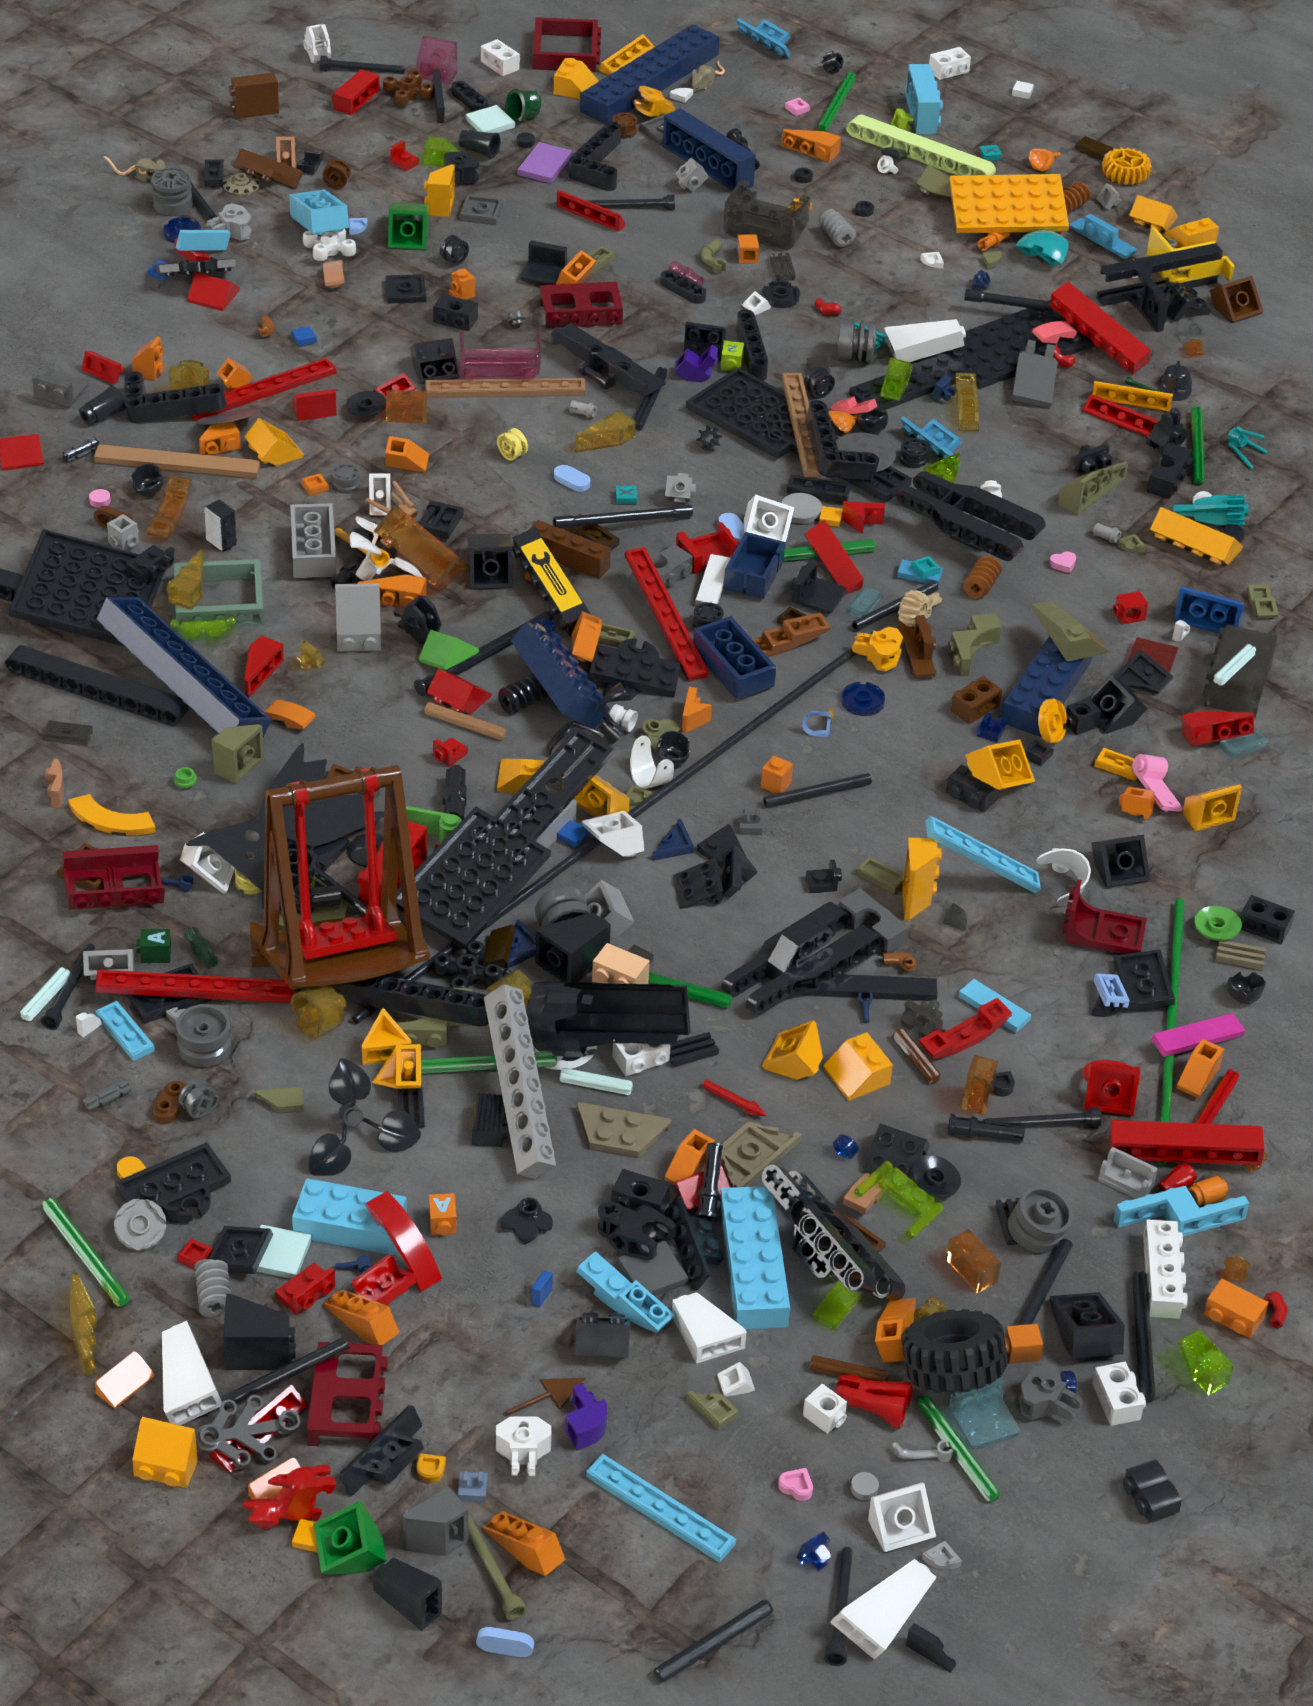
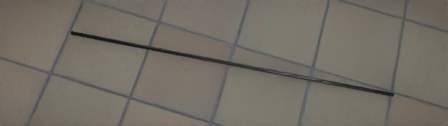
[352,630,876,1024]

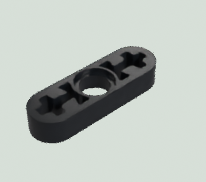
[452,81,488,112]
[660,270,706,304]

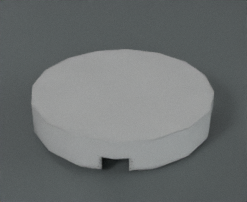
[782,493,822,524]
[114,1199,166,1251]

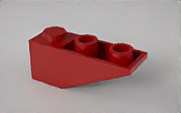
[1182,710,1254,747]

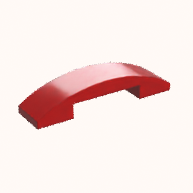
[919,997,1012,1058]
[365,1191,442,1293]

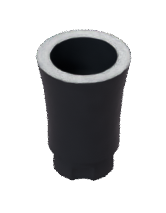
[458,130,501,158]
[79,385,126,425]

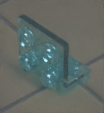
[949,1376,1020,1449]

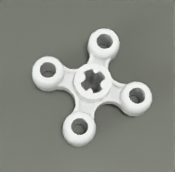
[303,228,356,261]

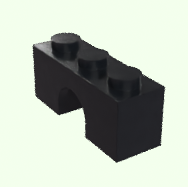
[1147,443,1193,499]

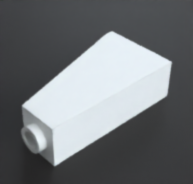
[884,319,966,366]
[162,1321,222,1425]
[830,1559,936,1660]

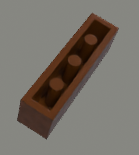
[529,520,611,579]

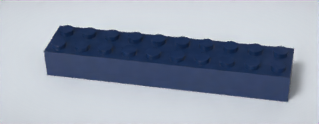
[580,24,720,124]
[97,597,272,737]

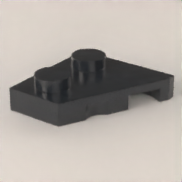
[1115,650,1173,694]
[697,824,746,869]

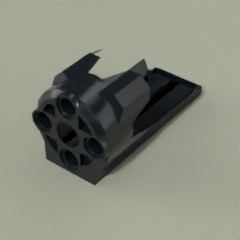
[526,981,691,1057]

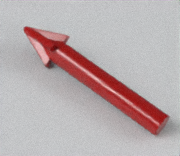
[702,1079,767,1116]

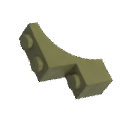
[947,613,1002,676]
[397,988,473,1047]

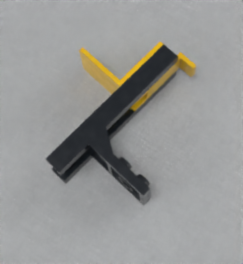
[1096,227,1234,332]

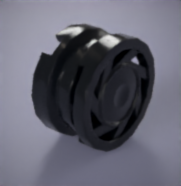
[440,235,469,266]
[804,366,835,398]
[900,438,929,469]
[693,602,724,628]

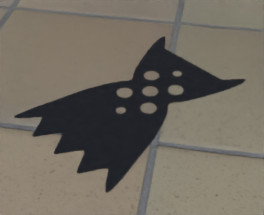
[186,743,384,909]

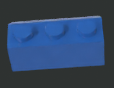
[1174,586,1245,638]

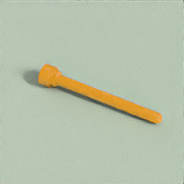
[334,528,390,567]

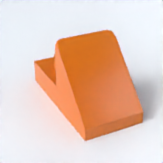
[682,687,712,733]

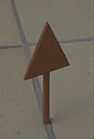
[505,1378,585,1415]

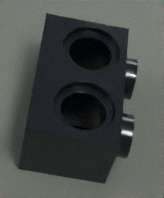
[1240,895,1295,945]

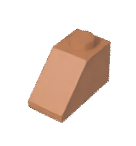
[276,137,296,168]

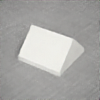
[868,1482,936,1552]

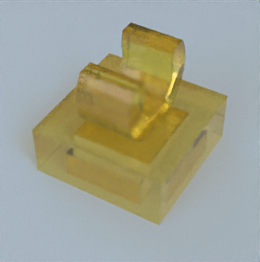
[297,641,325,671]

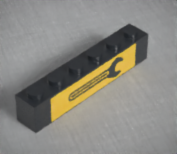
[512,527,591,637]

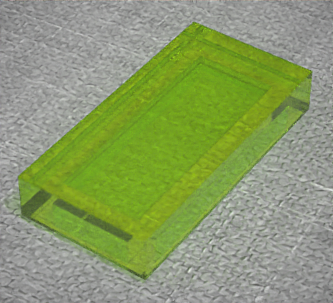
[813,1280,862,1331]

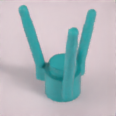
[1227,426,1267,469]

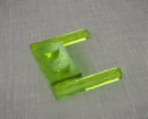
[170,617,237,637]
[854,1161,944,1239]

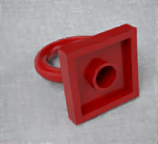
[1082,1060,1141,1116]

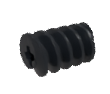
[498,674,548,714]

